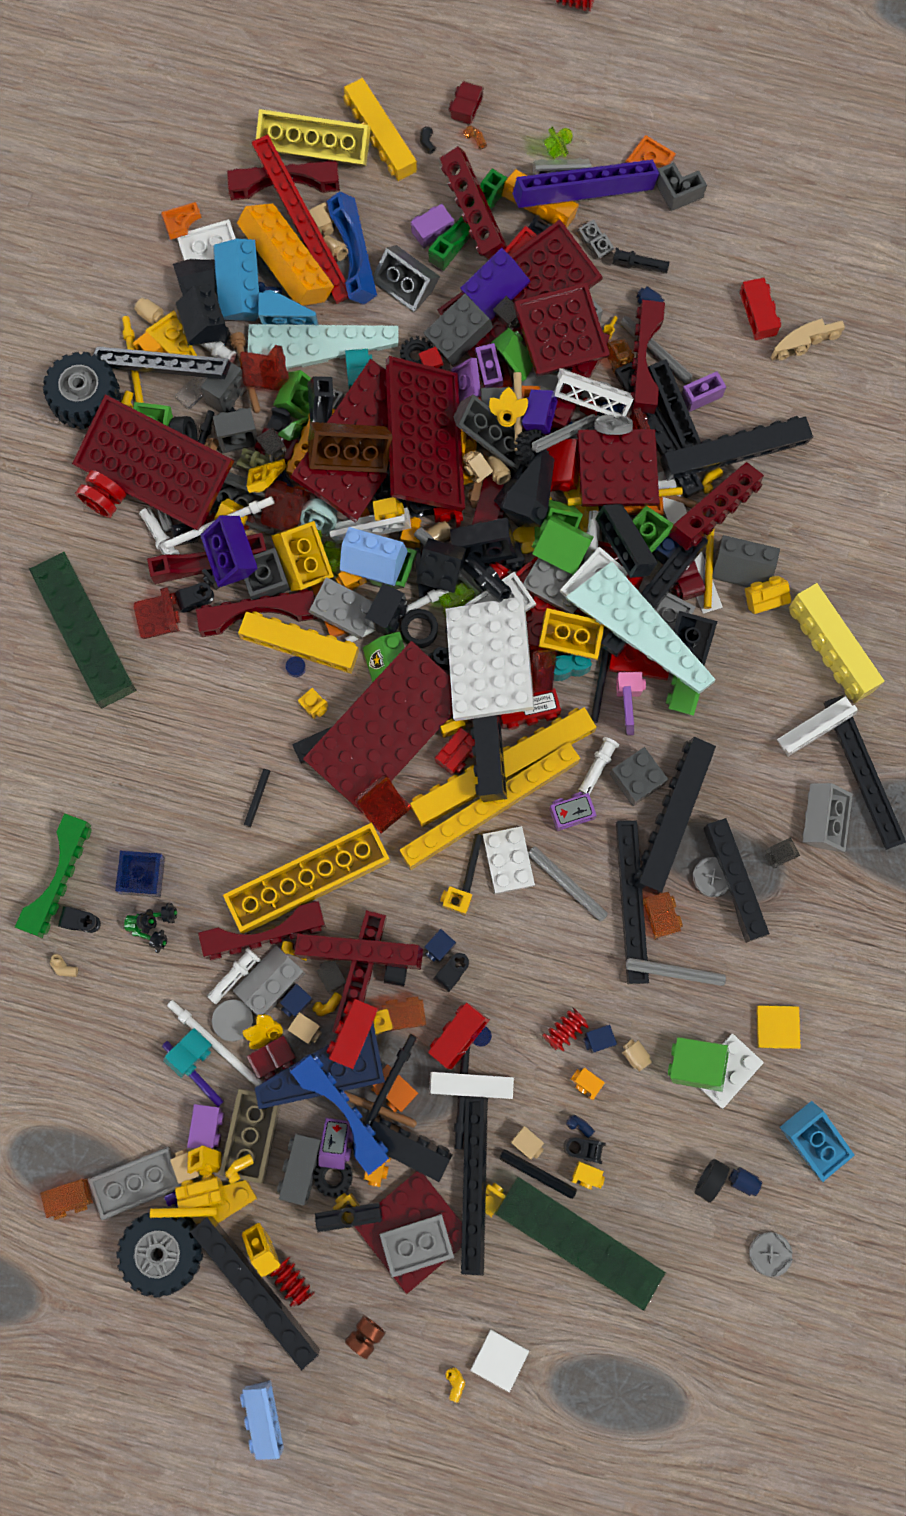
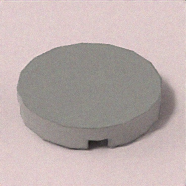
[594,415,633,435]
[692,857,729,897]
[212,999,254,1042]
[749,1232,792,1277]

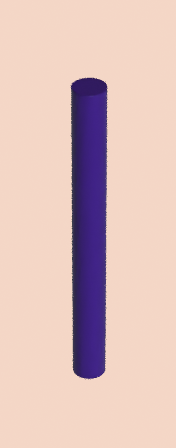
[162,1041,224,1107]

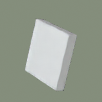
[470,1329,529,1392]

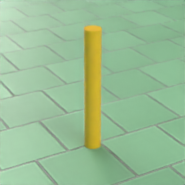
[150,1207,216,1218]

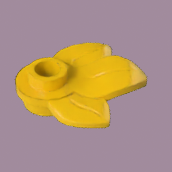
[489,387,528,427]
[513,525,535,554]
[242,1015,283,1049]

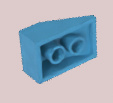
[258,290,319,325]
[779,1101,855,1182]

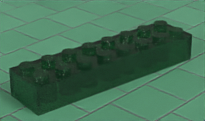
[29,551,137,709]
[495,1176,666,1311]

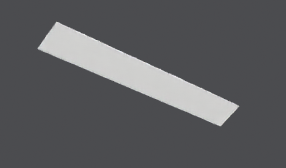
[658,471,723,614]

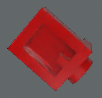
[433,507,463,528]

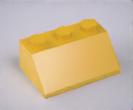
[271,521,334,591]
[539,608,604,660]

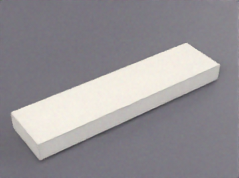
[429,1072,514,1099]

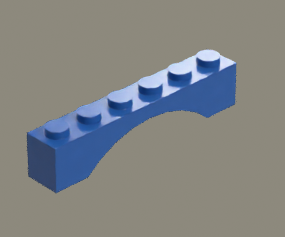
[327,191,377,305]
[289,1054,389,1175]

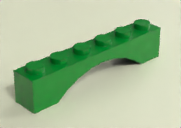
[428,168,507,271]
[14,813,92,938]

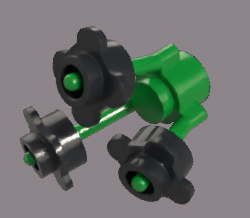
[124,903,177,953]

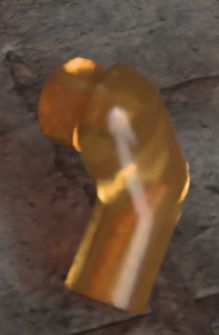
[463,126,487,149]

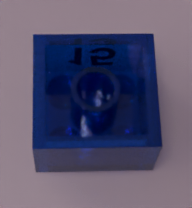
[115,851,165,898]

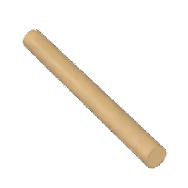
[514,372,522,451]

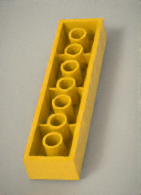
[223,823,390,934]

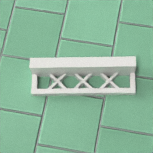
[554,368,633,418]
[330,508,411,544]
[777,696,858,757]

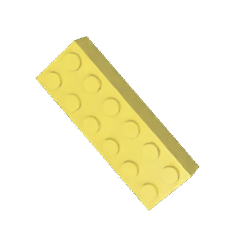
[256,109,371,166]
[789,583,885,704]

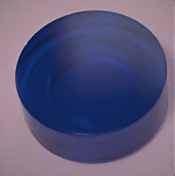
[286,656,306,677]
[473,1026,492,1047]

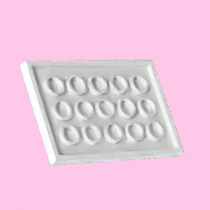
[446,596,534,721]

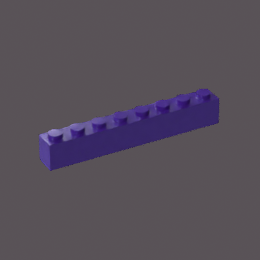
[513,160,659,208]

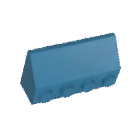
[213,239,259,321]

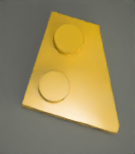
[246,459,287,493]

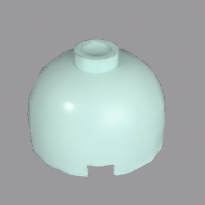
[297,498,338,536]

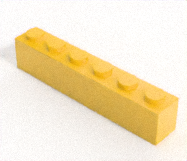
[343,78,417,181]
[238,611,359,674]

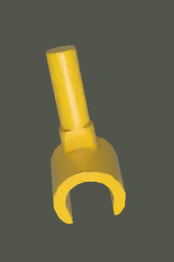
[602,316,618,340]
[281,941,307,961]

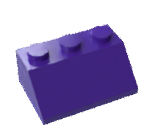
[460,248,530,321]
[200,515,258,587]

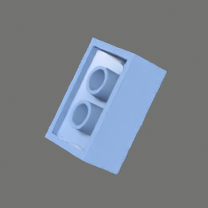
[340,527,408,586]
[240,1380,284,1460]

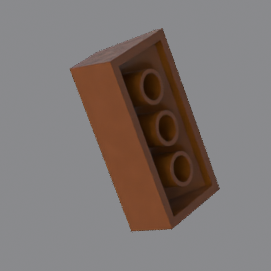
[308,422,392,473]

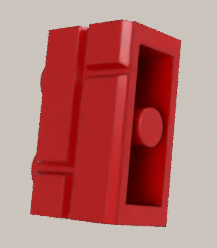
[435,728,475,776]

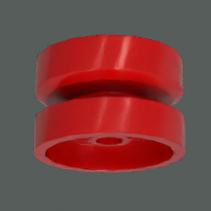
[75,470,126,518]

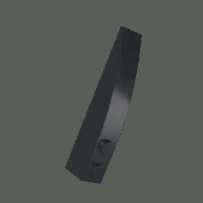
[648,359,701,448]

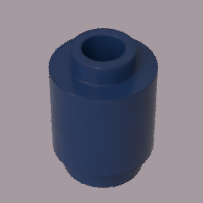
[636,286,665,305]
[729,1167,762,1196]

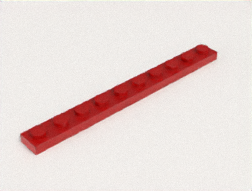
[252,134,348,304]

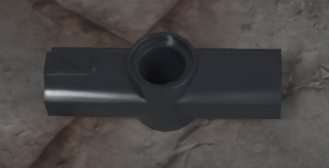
[462,555,512,602]
[315,1202,383,1233]

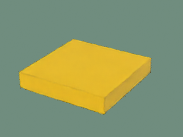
[756,1006,800,1049]

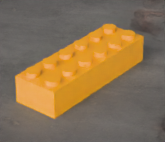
[237,203,334,306]

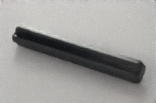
[499,1149,577,1199]

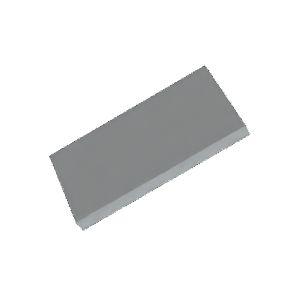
[88,1147,181,1221]

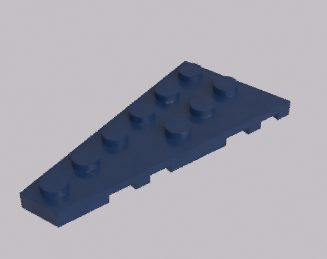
[254,1023,385,1109]

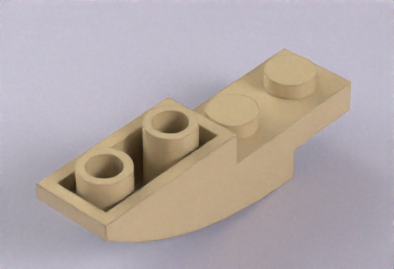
[771,319,845,361]

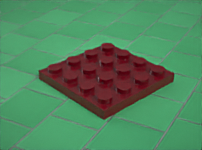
[514,282,610,377]
[577,429,660,507]
[354,1171,462,1294]

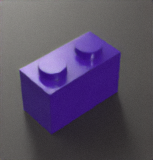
[521,389,557,435]

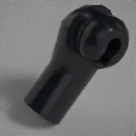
[419,126,436,154]

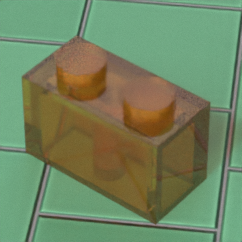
[643,891,683,940]
[381,996,426,1032]
[40,1178,93,1221]

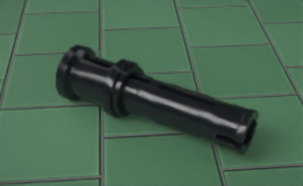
[612,247,670,274]

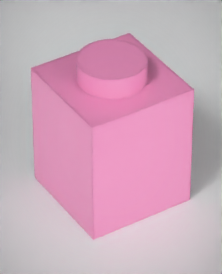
[616,672,646,697]

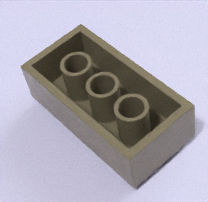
[219,1089,281,1184]

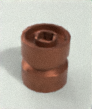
[345,1315,386,1359]

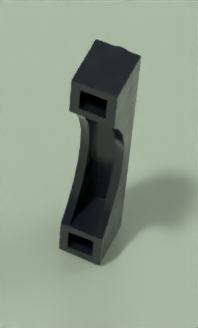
[307,376,334,498]
[703,818,770,943]

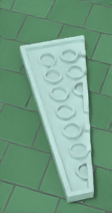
[247,324,399,376]
[566,562,716,694]

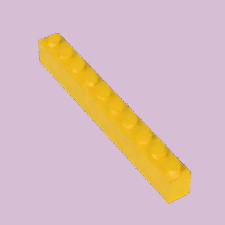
[410,707,597,828]
[399,742,580,870]

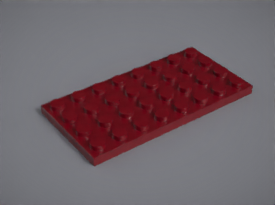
[437,219,603,369]
[386,356,465,512]
[290,359,388,523]
[72,394,234,531]
[303,641,453,813]

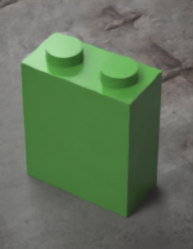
[532,516,594,575]
[668,1037,729,1092]

